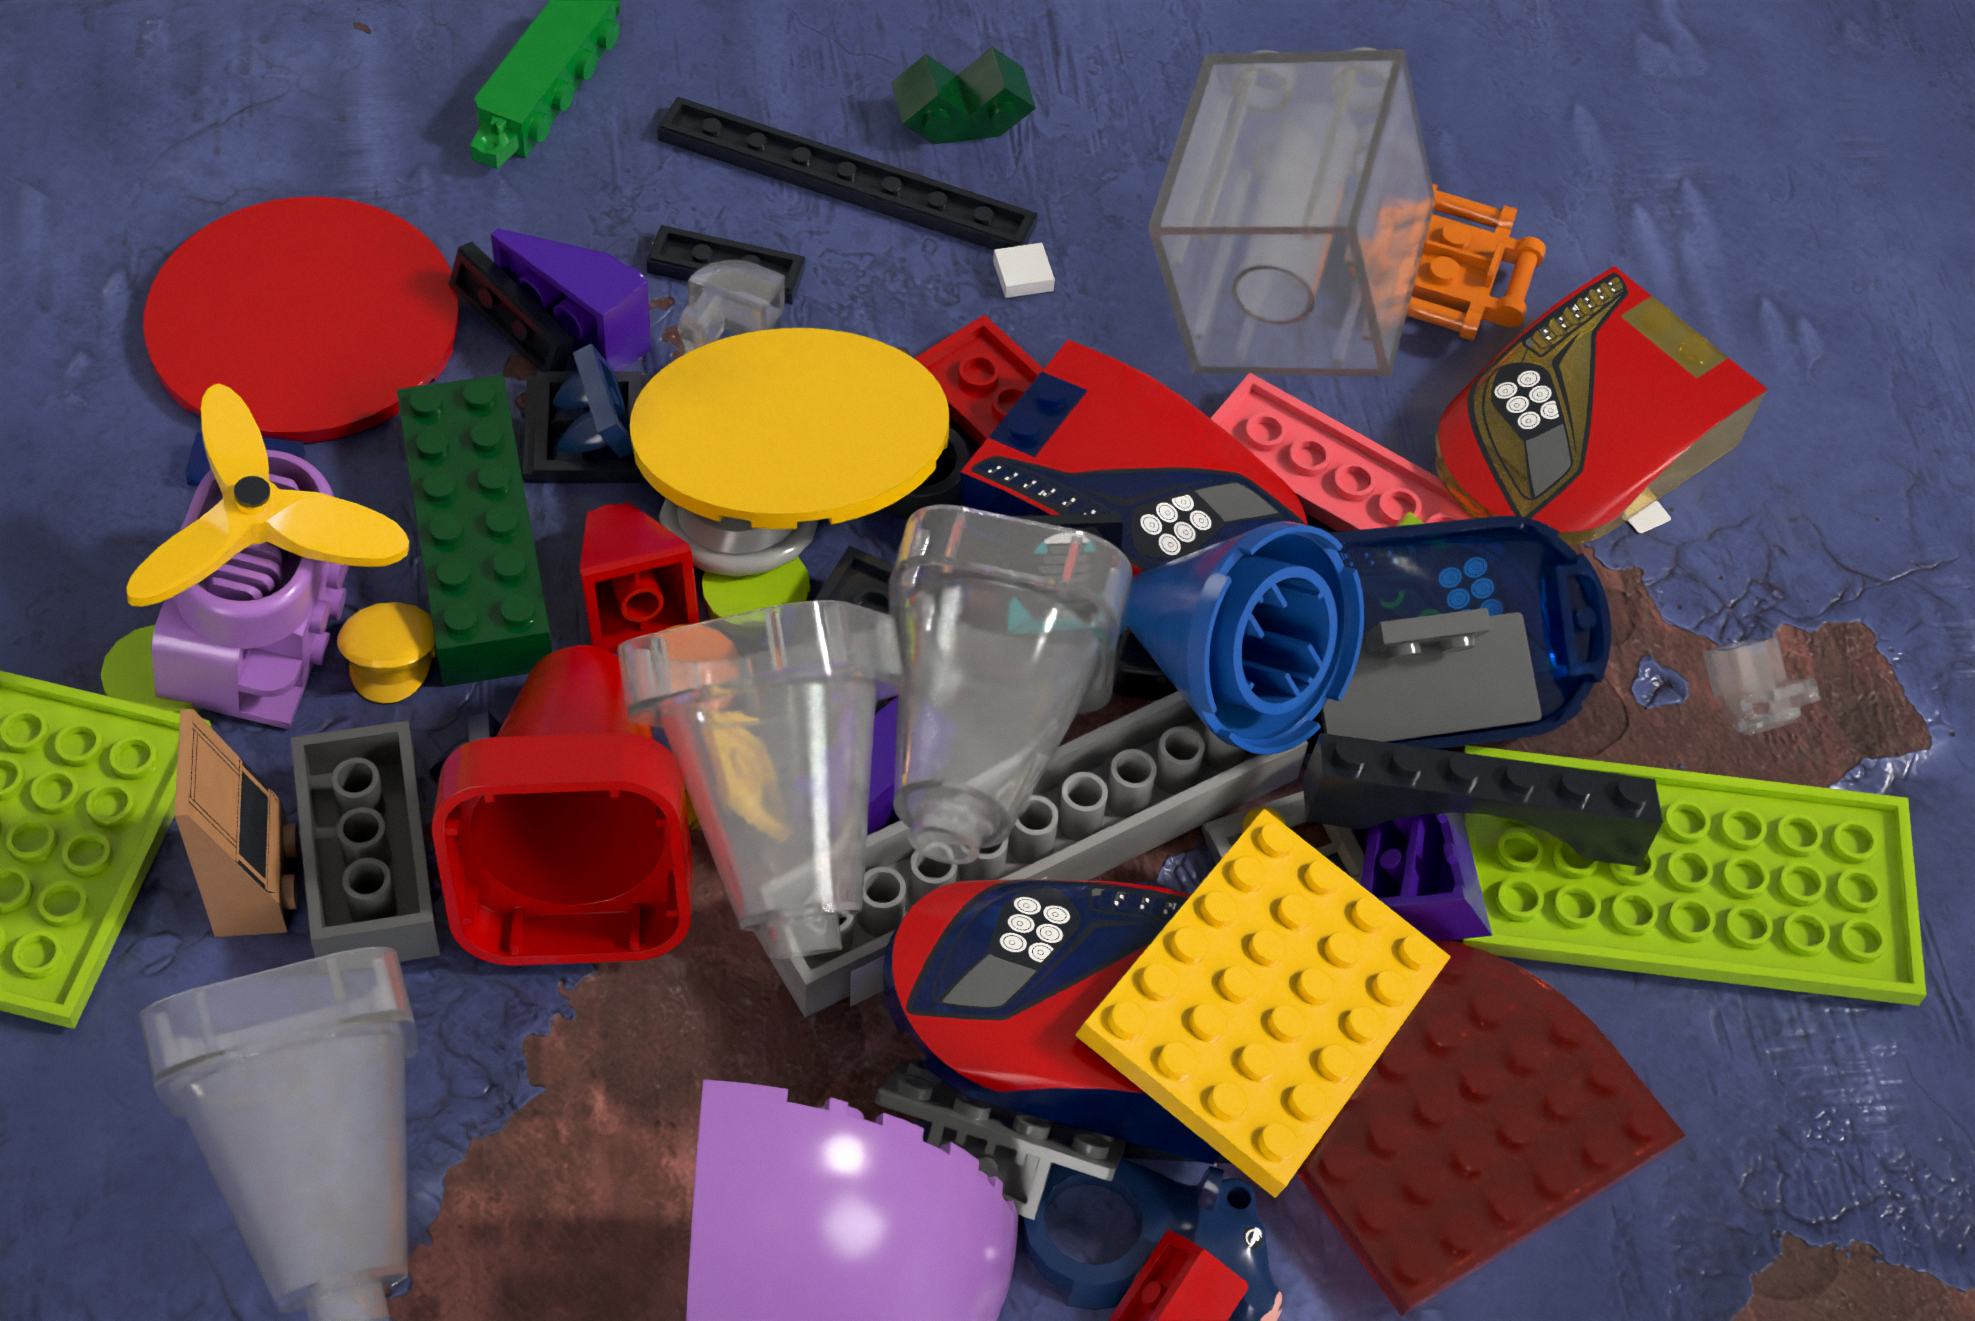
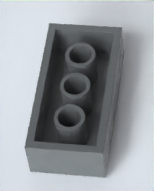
[291,720,441,974]

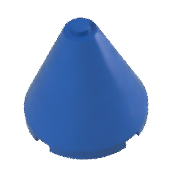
[1119,521,1364,754]

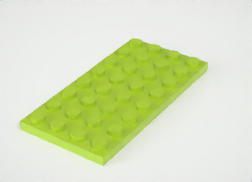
[1459,745,1926,1006]

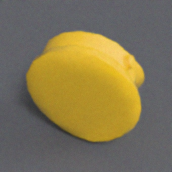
[337,602,437,704]

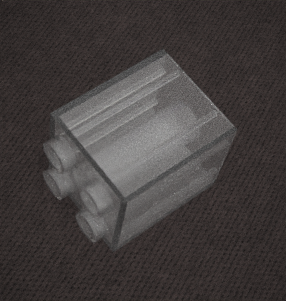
[1148,47,1436,377]

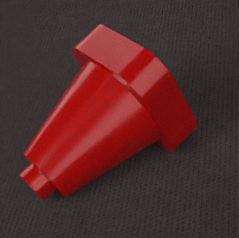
[432,645,693,966]

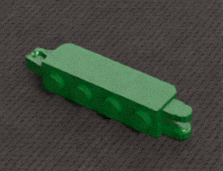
[470,0,620,169]

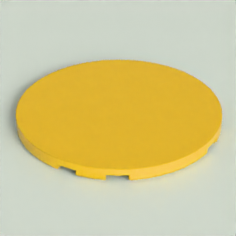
[630,328,949,530]

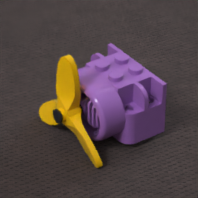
[126,384,409,730]

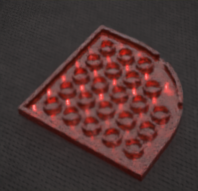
[1296,938,1686,1317]

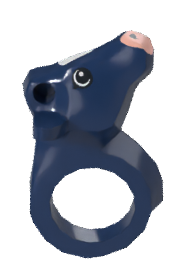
[1018,1158,1282,1321]

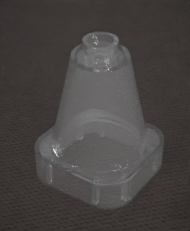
[889,505,1133,864]
[617,600,906,960]
[139,947,420,1321]

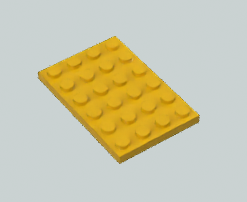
[1075,809,1451,1198]

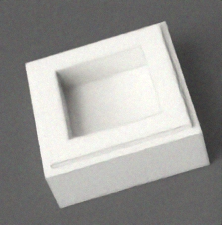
[993,243,1055,298]

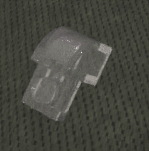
[678,260,785,355]
[1703,637,1821,736]

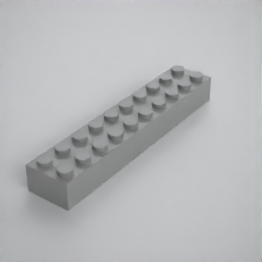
[749,691,1308,1018]

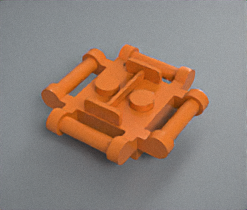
[1350,181,1546,342]

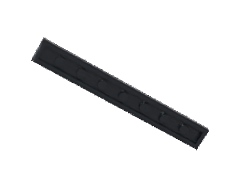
[657,96,1038,250]

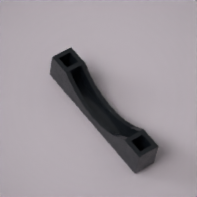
[1303,733,1663,867]

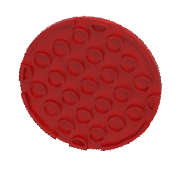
[143,196,460,444]

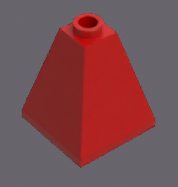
[580,502,700,654]

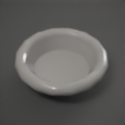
[659,498,819,577]

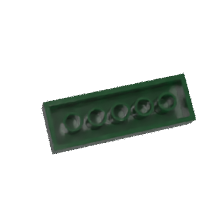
[397,375,552,687]

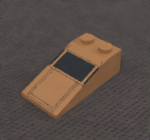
[175,709,300,937]

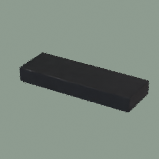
[646,225,806,305]
[448,241,575,371]

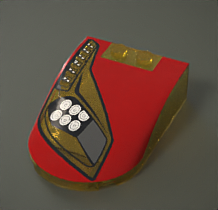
[1434,266,1768,546]

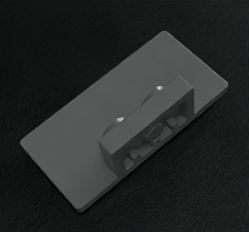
[1320,608,1542,742]
[875,1059,1128,1220]

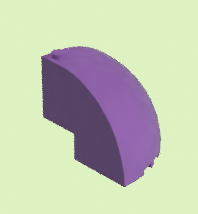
[686,1079,1018,1321]

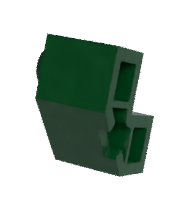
[891,46,1036,144]

